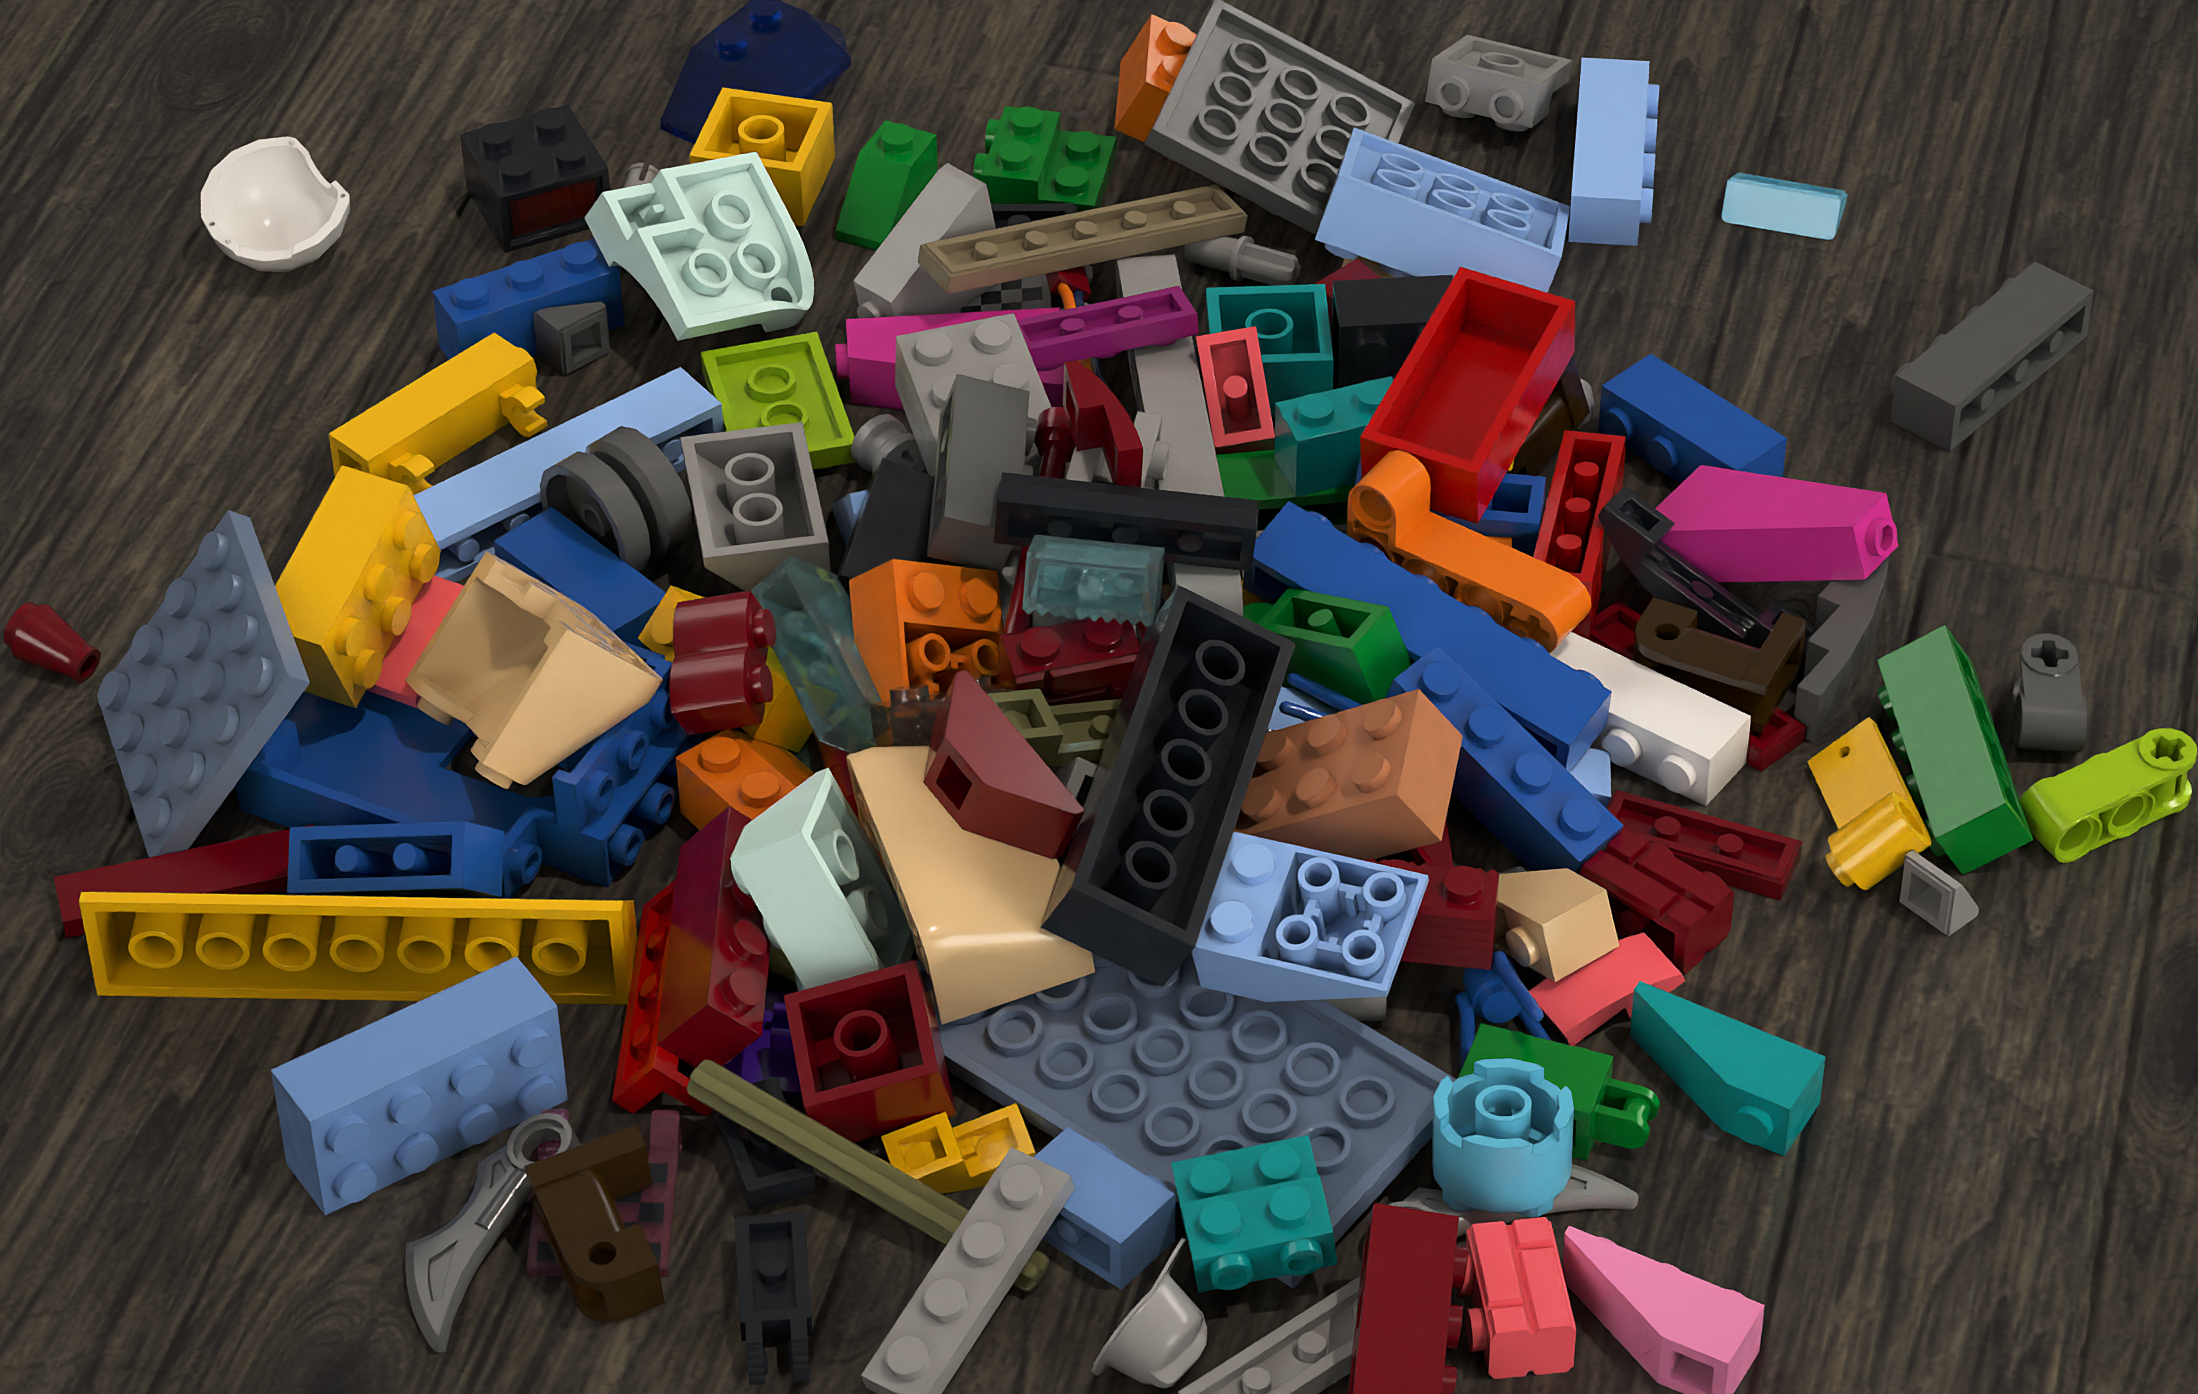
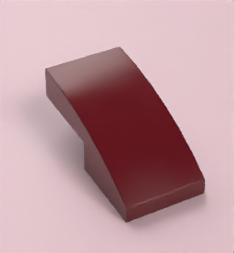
[1063,360,1143,487]

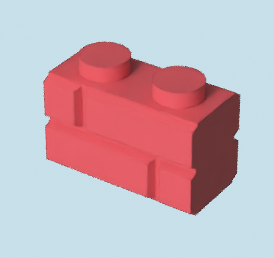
[1457,1217,1576,1379]

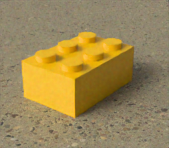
[275,465,441,708]

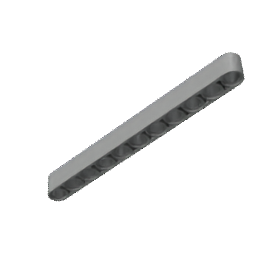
[1115,254,1243,617]

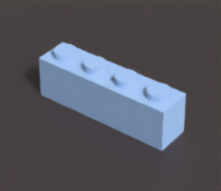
[1568,57,1659,246]

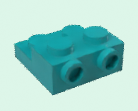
[1171,1135,1338,1293]

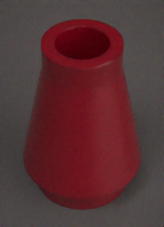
[3,602,101,683]

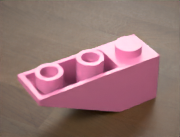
[1562,1226,1765,1394]

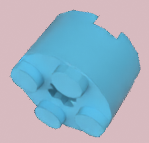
[1432,1058,1574,1218]

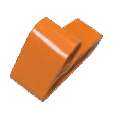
[1347,450,1592,653]

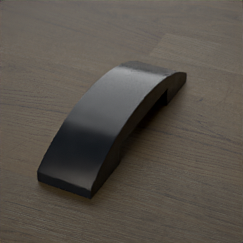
[1598,487,1818,665]

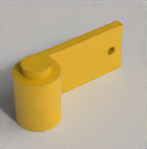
[1807,717,1931,890]

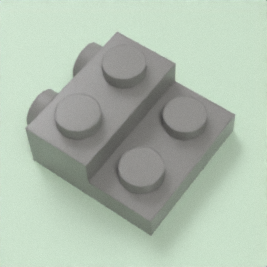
[1425,35,1572,131]

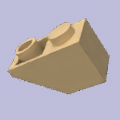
[1494,868,1619,982]

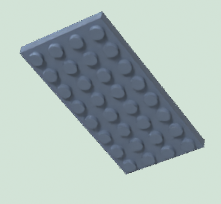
[916,848,1456,1289]

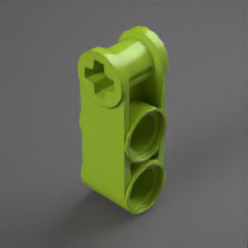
[2020,728,2197,863]

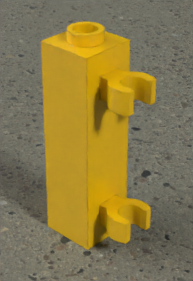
[329,333,548,495]

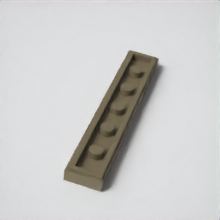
[917,184,1248,294]

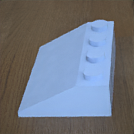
[1315,128,1570,293]

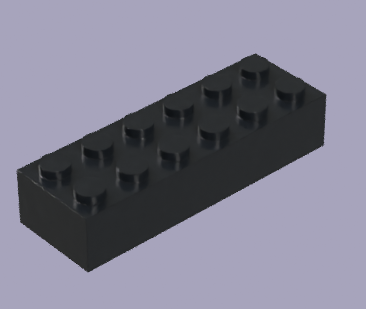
[1041,585,1296,987]

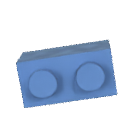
[1033,1127,1176,1290]

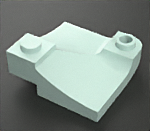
[585,152,814,341]

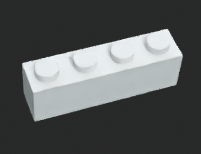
[1549,632,1751,806]

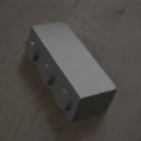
[927,374,1037,574]

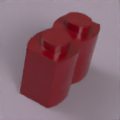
[670,590,776,735]

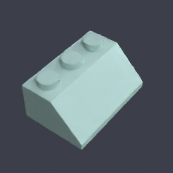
[730,768,915,991]

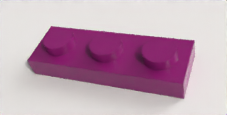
[1017,286,1199,371]

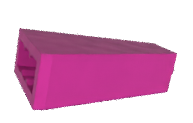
[835,307,1064,410]
[1655,465,1899,582]

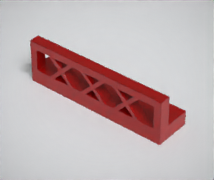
[612,879,712,1117]

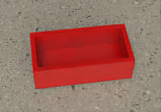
[1360,267,1575,524]

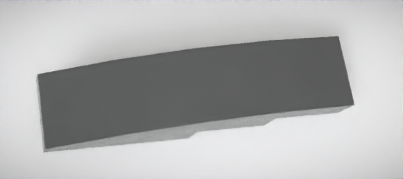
[1794,555,1890,743]

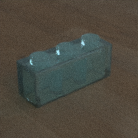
[751,555,896,754]

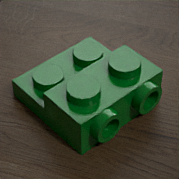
[973,106,1117,212]

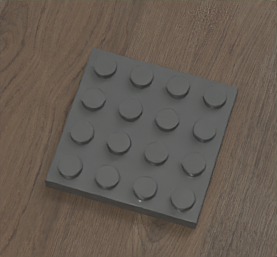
[1144,0,1415,235]

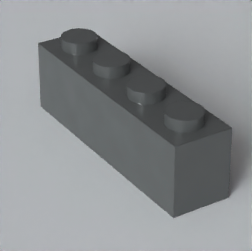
[1890,261,2094,452]

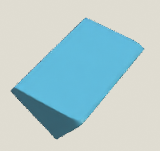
[1722,172,1848,240]

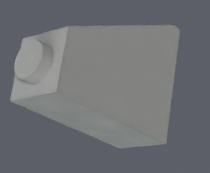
[853,163,996,318]

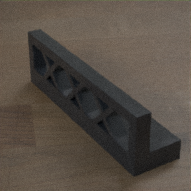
[994,472,1259,571]

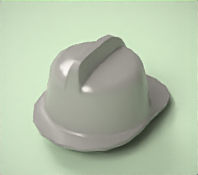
[1091,1238,1207,1388]

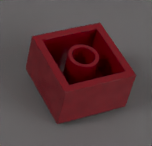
[783,960,956,1143]

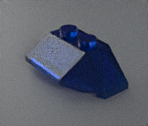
[660,0,851,144]

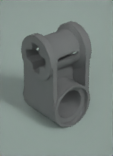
[2012,633,2087,752]

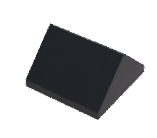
[831,458,950,598]

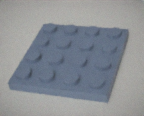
[97,510,310,857]

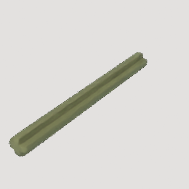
[687,1060,1050,1292]

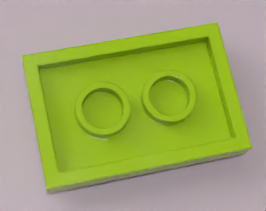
[701,332,855,470]

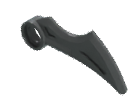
[405,1113,581,1353]

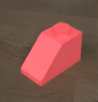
[1196,326,1275,455]

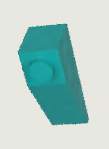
[1630,981,1826,1156]

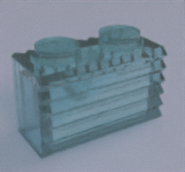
[1022,535,1165,627]

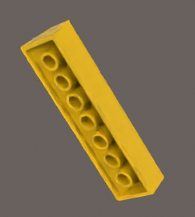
[79,892,638,1005]

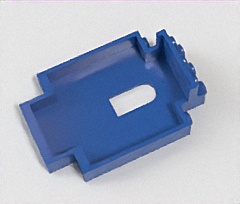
[235,642,702,898]

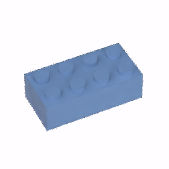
[271,956,568,1216]

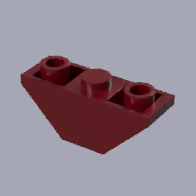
[923,670,1085,859]

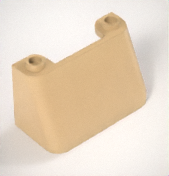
[405,551,663,789]
[846,746,1095,1025]

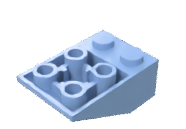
[1191,832,1429,1002]

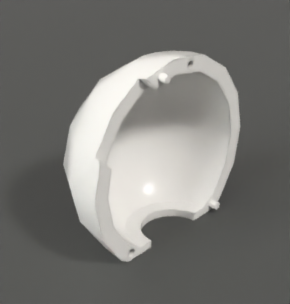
[201,137,350,272]

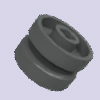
[539,426,694,572]

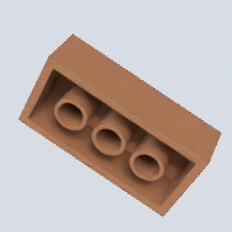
[1233,689,1463,861]

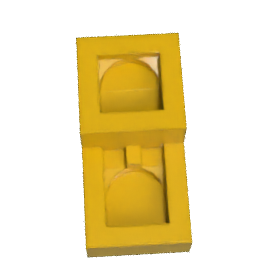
[881,1103,1036,1193]

